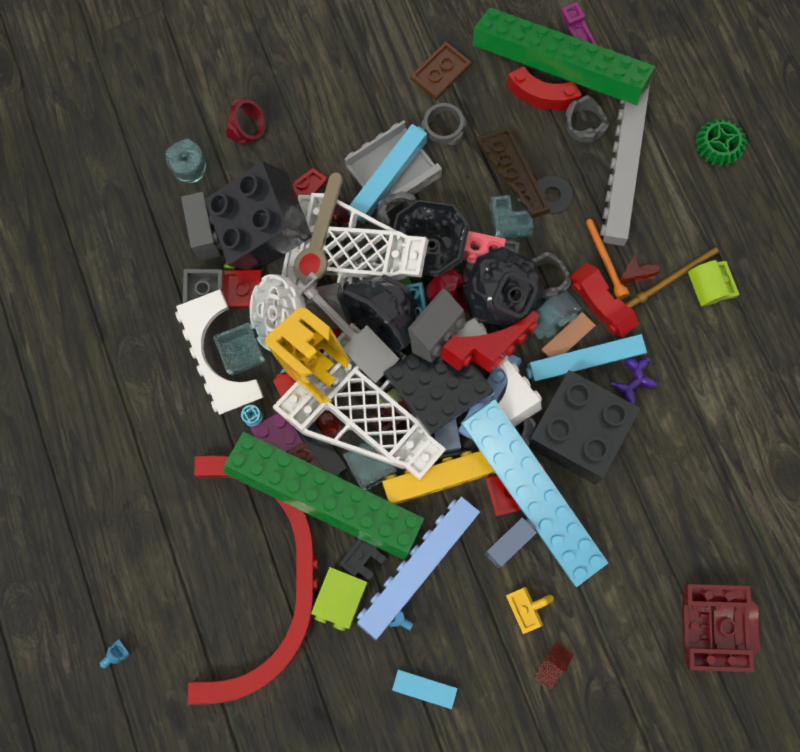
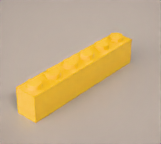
[382,450,496,504]

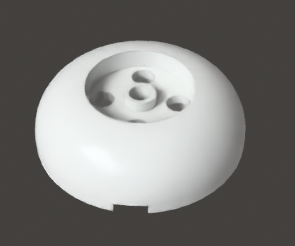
[250,274,306,351]

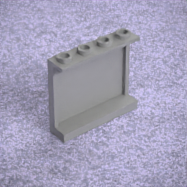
[344,120,442,213]

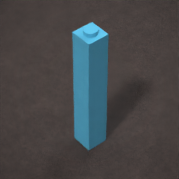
[348,124,427,225]
[526,334,647,383]

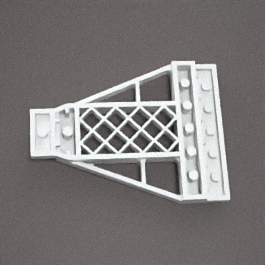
[282,193,428,290]
[273,323,446,481]

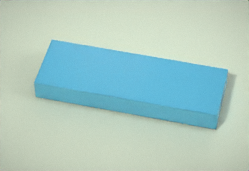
[392,669,457,709]

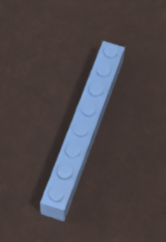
[357,497,480,641]

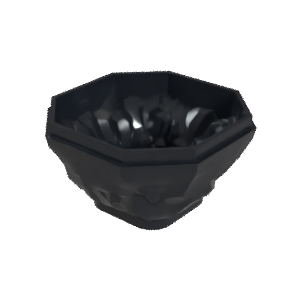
[393,200,470,278]
[462,247,544,330]
[340,274,418,352]

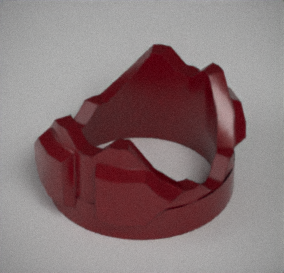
[226,98,266,145]
[425,272,468,312]

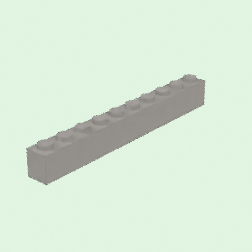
[600,85,650,246]

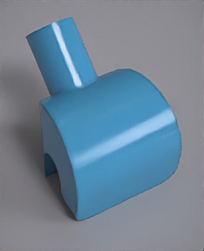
[389,609,413,631]
[100,639,130,668]

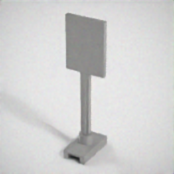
[292,272,399,384]

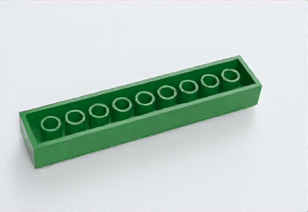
[473,7,655,106]
[224,432,424,560]

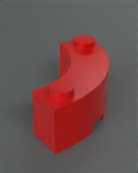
[507,67,582,111]
[570,263,639,338]

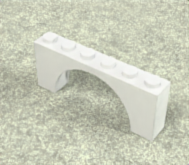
[175,289,264,415]
[456,319,542,427]

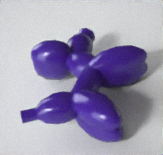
[610,357,658,405]

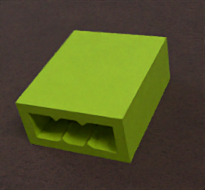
[311,567,368,631]

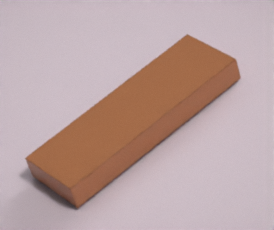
[541,312,596,358]

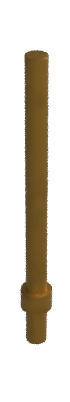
[625,247,719,308]

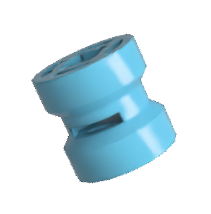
[241,405,263,427]

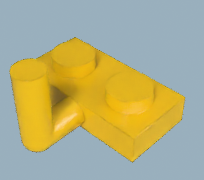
[506,587,554,634]

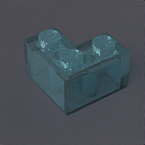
[490,195,534,239]
[534,291,582,339]

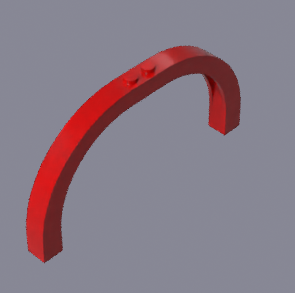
[188,456,318,704]

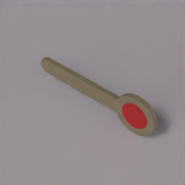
[293,173,343,282]

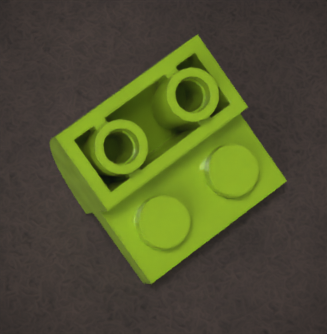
[688,260,740,306]

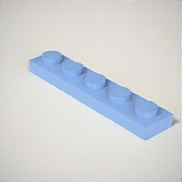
[458,355,521,439]

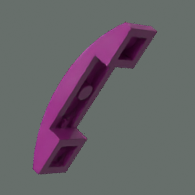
[561,2,602,47]

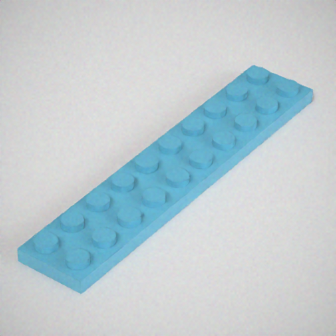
[461,399,608,587]

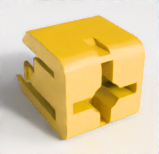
[265,308,349,403]

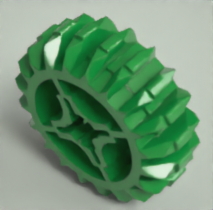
[695,118,747,167]

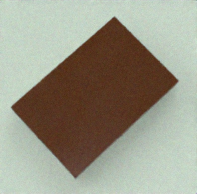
[410,41,472,100]

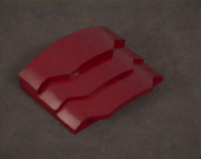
[682,584,760,672]

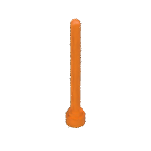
[586,219,630,300]

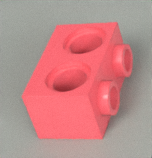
[462,231,506,263]

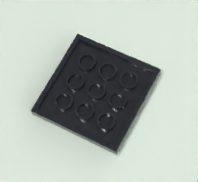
[383,353,494,436]

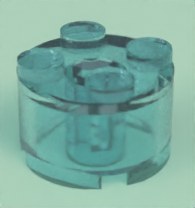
[166,139,207,183]

